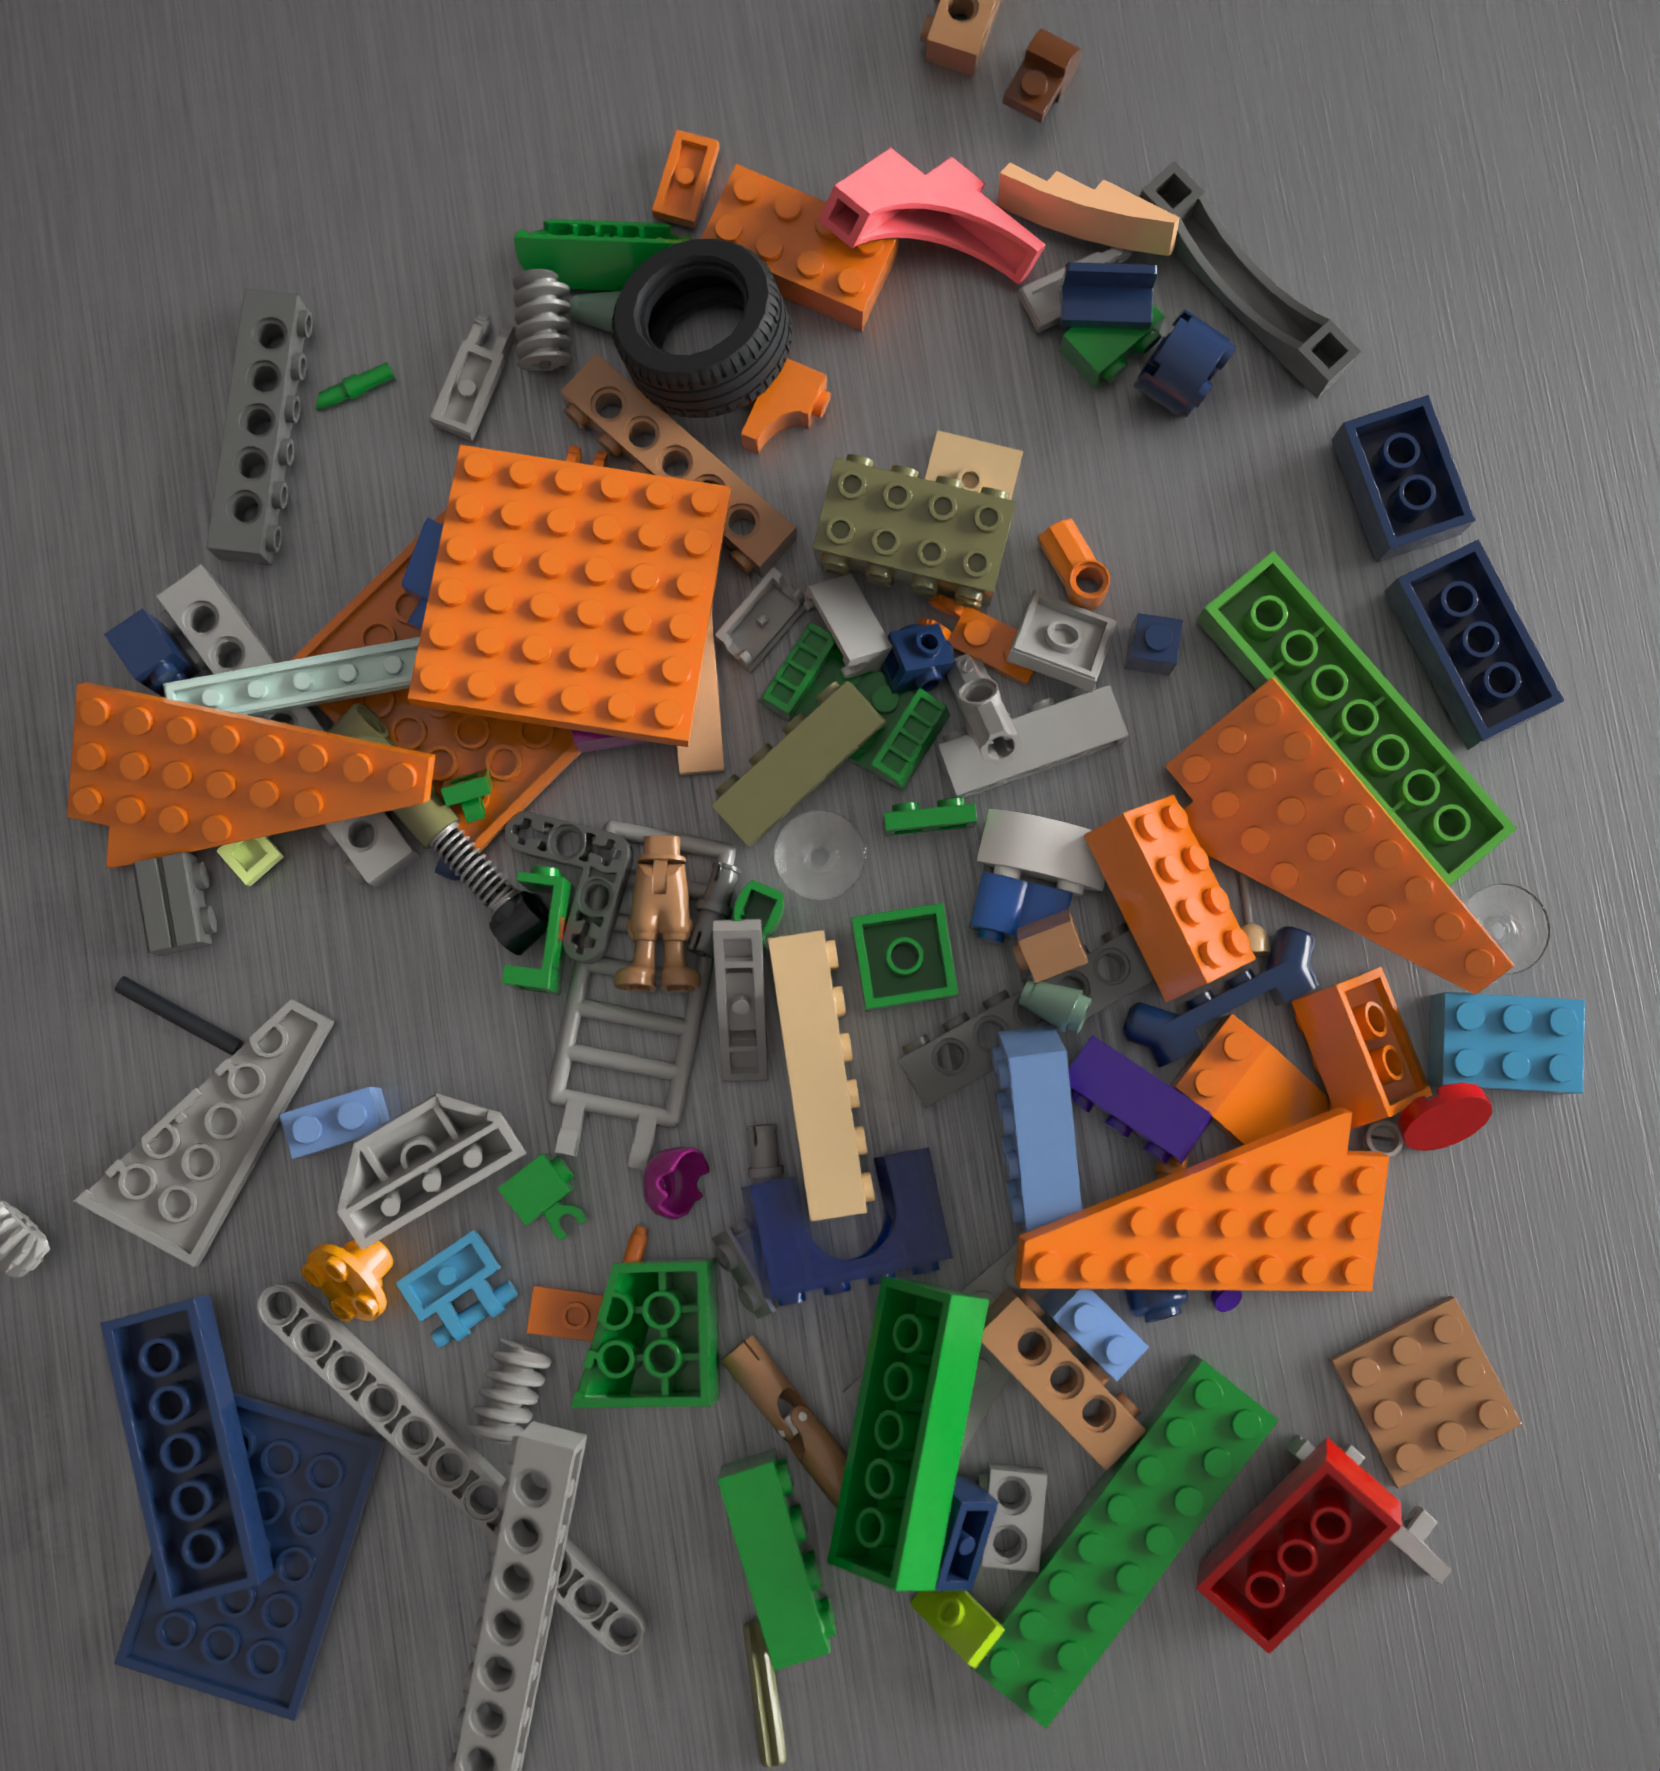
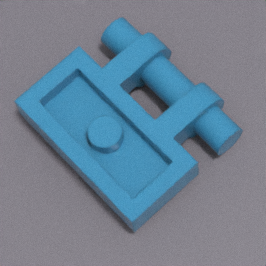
[395,1230,519,1348]

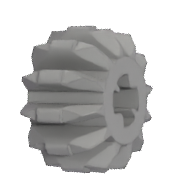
[0,1200,50,1278]

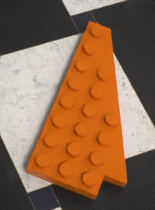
[1165,677,1514,995]
[67,682,435,868]
[1014,1108,1389,1292]

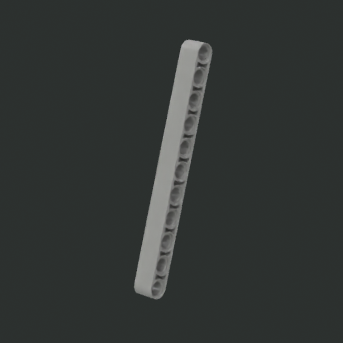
[256,1282,648,1655]

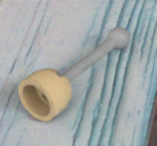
[1239,872,1271,958]

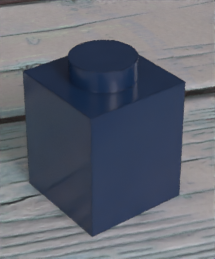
[1125,613,1183,676]

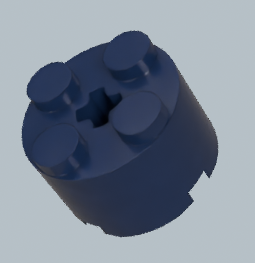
[1133,309,1236,417]

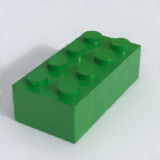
[717,1448,836,1671]

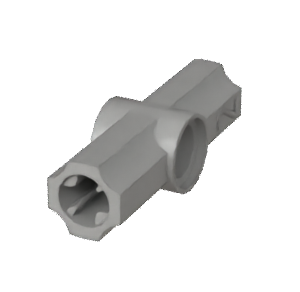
[946,654,1021,765]

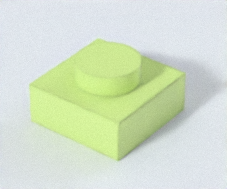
[217,836,285,886]

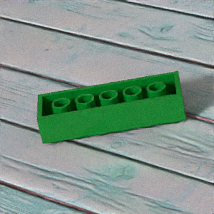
[827,1276,989,1591]

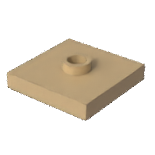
[925,430,1023,500]

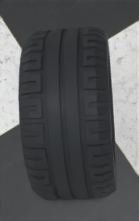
[611,239,792,418]

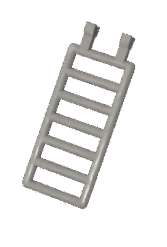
[546,820,736,1171]

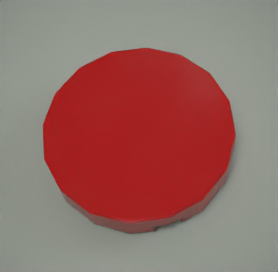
[1397,1083,1493,1151]

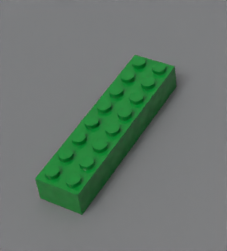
[969,1355,1278,1729]

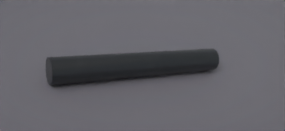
[115,976,243,1056]

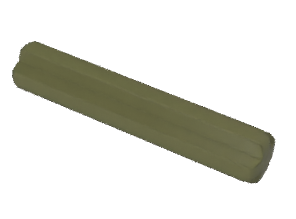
[743,1619,786,1767]

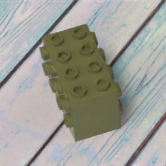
[813,454,1016,609]

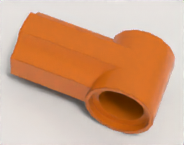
[1037,518,1110,611]

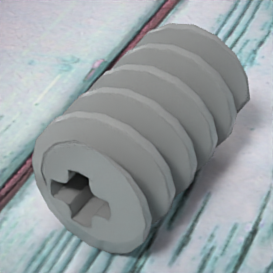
[513,269,573,371]
[465,1338,552,1445]

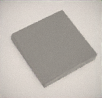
[1006,590,1117,692]

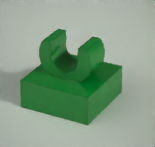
[441,769,493,823]

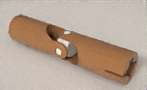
[720,1334,847,1509]

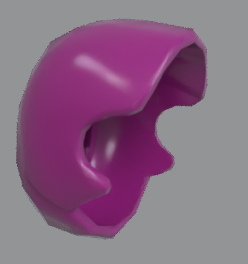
[643,1147,710,1220]

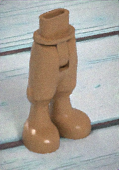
[614,835,701,993]

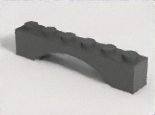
[1140,161,1361,399]

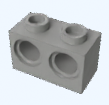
[977,1462,1047,1572]

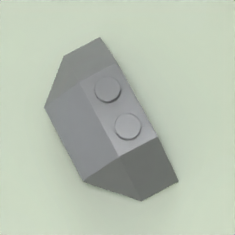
[337,1093,526,1250]

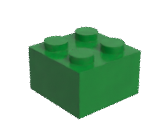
[851,903,958,1012]

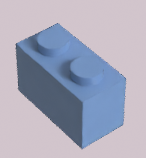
[280,1086,390,1159]
[1038,1289,1149,1381]

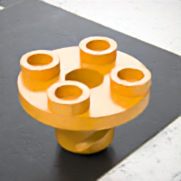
[301,1240,393,1323]

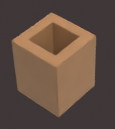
[1012,909,1088,983]

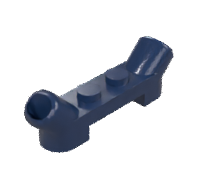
[1123,926,1321,1068]

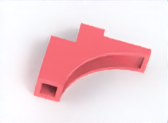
[818,148,1046,285]

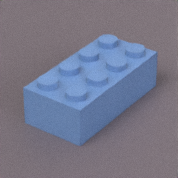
[991,1025,1082,1233]

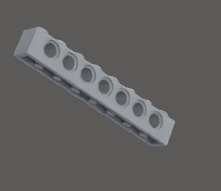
[156,564,421,889]
[446,1421,587,1771]

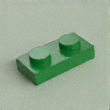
[883,798,977,837]

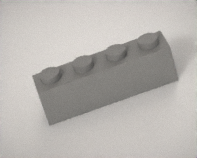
[936,684,1129,799]

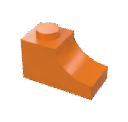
[741,358,831,454]

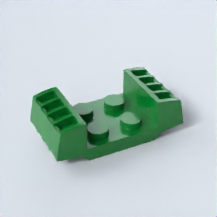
[758,622,951,791]

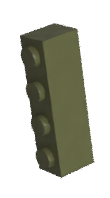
[711,681,887,846]

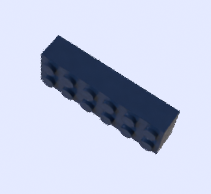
[100,1294,274,1611]

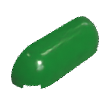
[514,219,692,291]

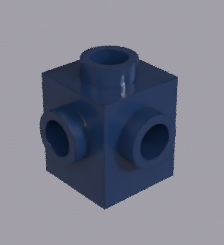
[882,623,954,694]

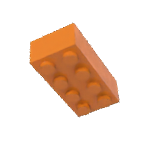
[701,164,899,331]
[1084,795,1256,1003]

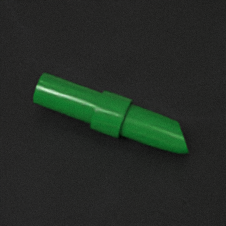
[316,362,395,409]

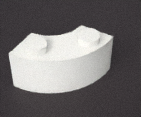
[977,809,1105,896]

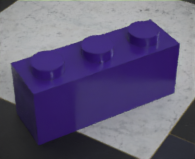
[1068,1035,1212,1165]

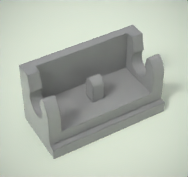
[715,567,807,674]
[804,573,892,678]

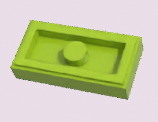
[909,1590,1005,1668]

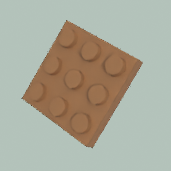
[1328,1296,1522,1489]

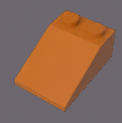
[1169,1014,1330,1146]

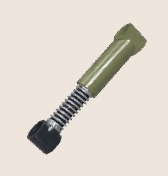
[327,703,550,955]

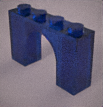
[741,1147,953,1306]

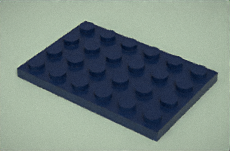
[114,1391,386,1721]

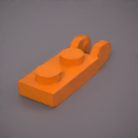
[917,593,1034,687]

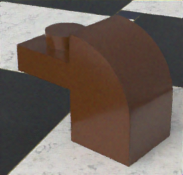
[1002,28,1082,123]

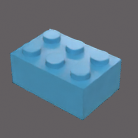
[1428,992,1585,1094]

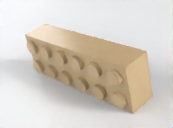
[768,930,875,1221]

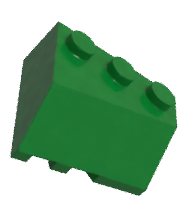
[570,1257,720,1408]

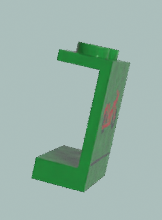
[502,866,575,995]

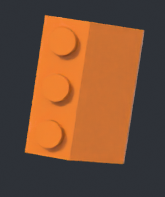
[1291,967,1433,1129]

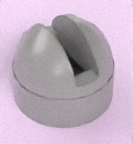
[1364,1120,1404,1159]

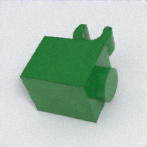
[498,1153,587,1240]

